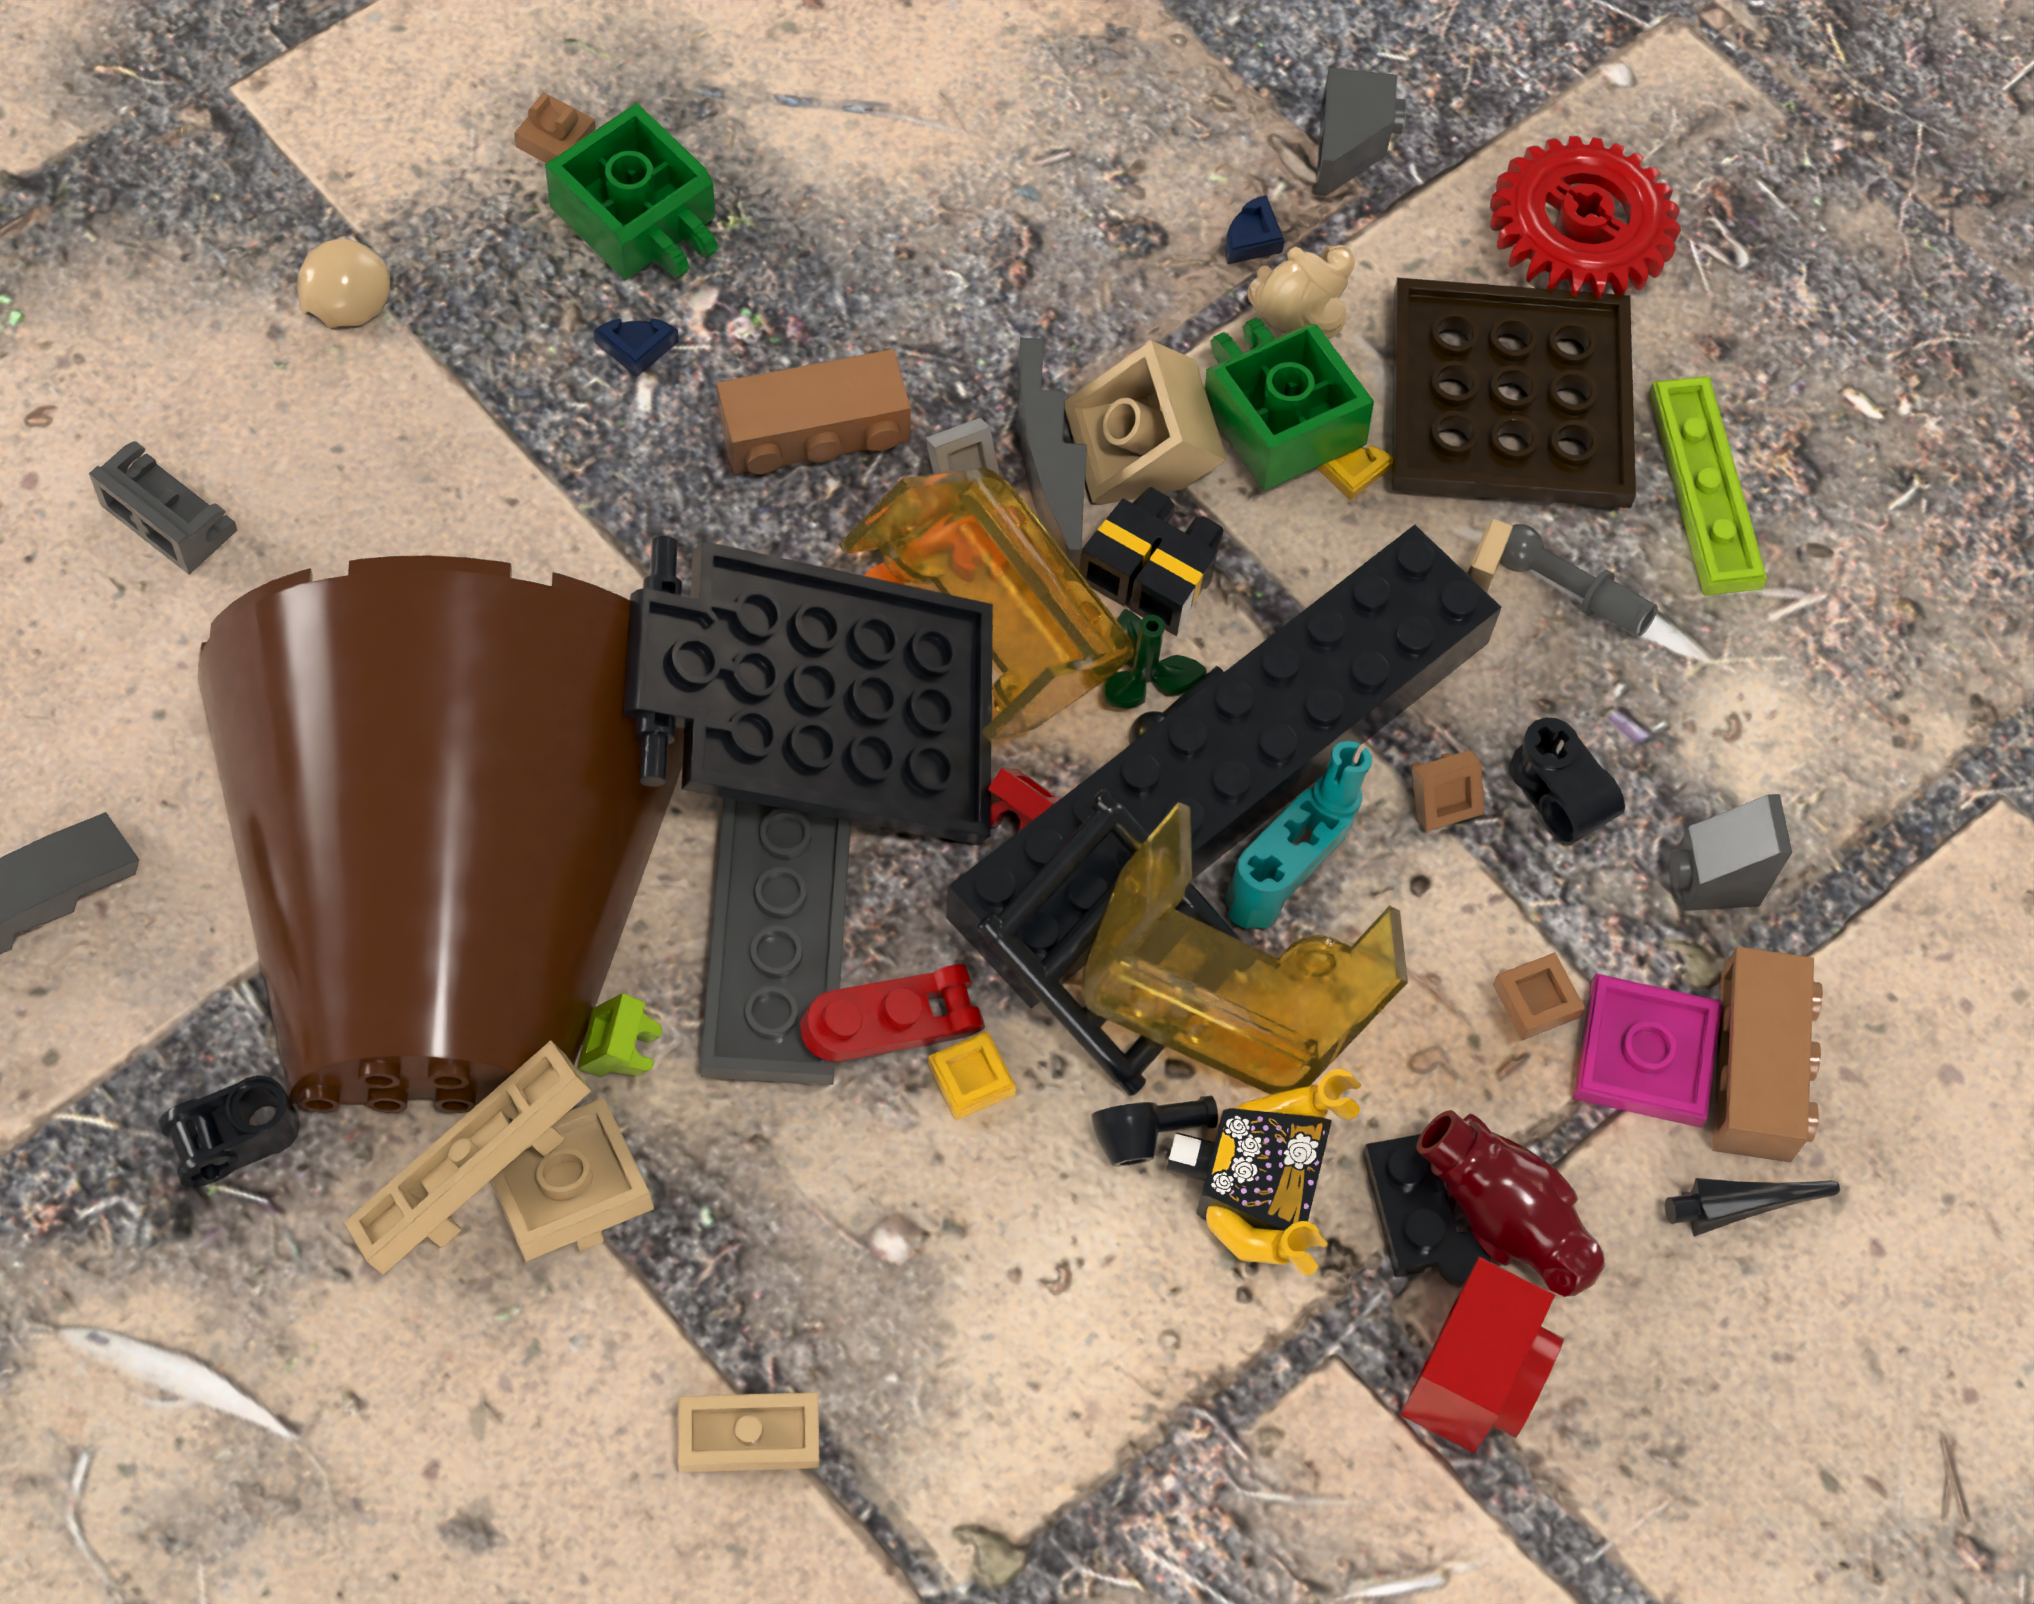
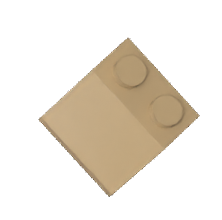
[1064,340,1227,505]

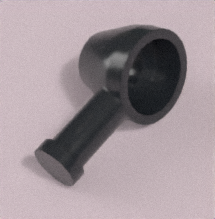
[1091,1095,1218,1167]

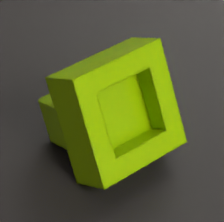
[577,993,662,1077]

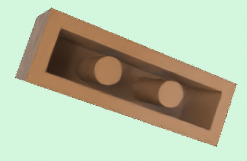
[716,349,911,475]
[1713,946,1823,1162]

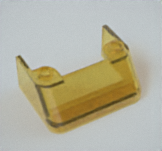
[838,468,1135,741]
[1083,802,1408,1094]

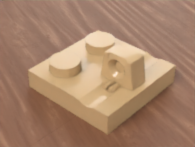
[490,1097,654,1262]

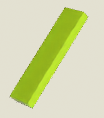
[1648,376,1767,596]

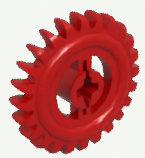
[1490,136,1681,298]

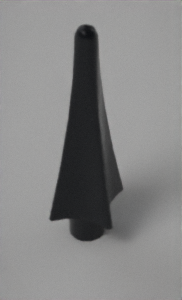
[1665,1178,1840,1237]

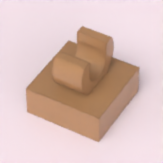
[514,92,596,163]
[1411,750,1484,832]
[1493,952,1585,1041]

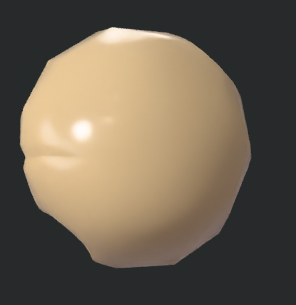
[296,238,390,328]

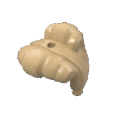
[1247,245,1355,339]

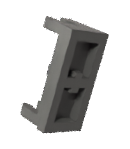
[89,441,238,575]

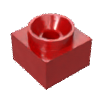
[1400,1257,1564,1454]

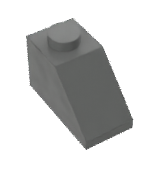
[1315,67,1406,196]
[1669,794,1792,911]

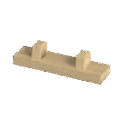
[344,1040,591,1275]

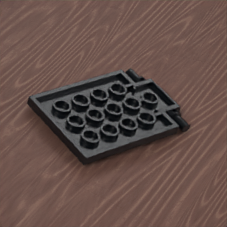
[623,536,993,845]

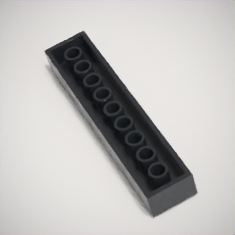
[946,524,1502,1009]

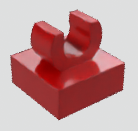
[988,768,1060,834]

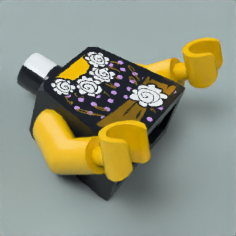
[1166,1069,1361,1275]

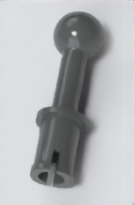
[1500,524,1658,636]

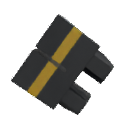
[1078,487,1224,637]

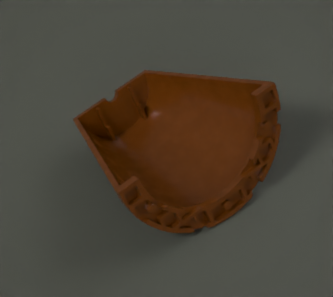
[197,555,684,1113]

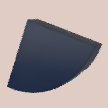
[1225,195,1285,264]
[593,318,679,377]

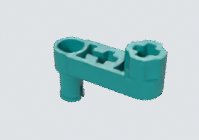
[1224,741,1372,929]

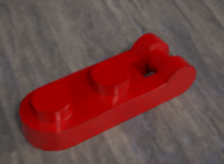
[800,964,985,1061]

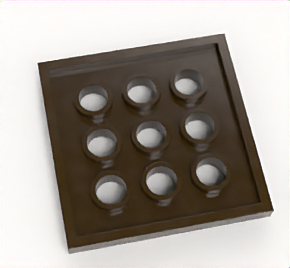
[1392,277,1636,508]

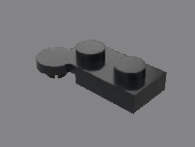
[1362,1134,1491,1287]

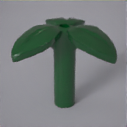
[1102,609,1207,709]

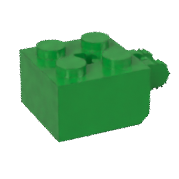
[545,102,719,280]
[1205,317,1374,491]

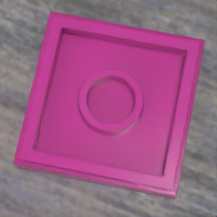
[1573,973,1723,1128]

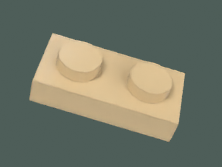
[678,1392,819,1472]

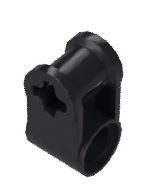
[1510,717,1625,845]
[158,1075,300,1187]

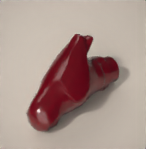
[1417,1110,1606,1297]

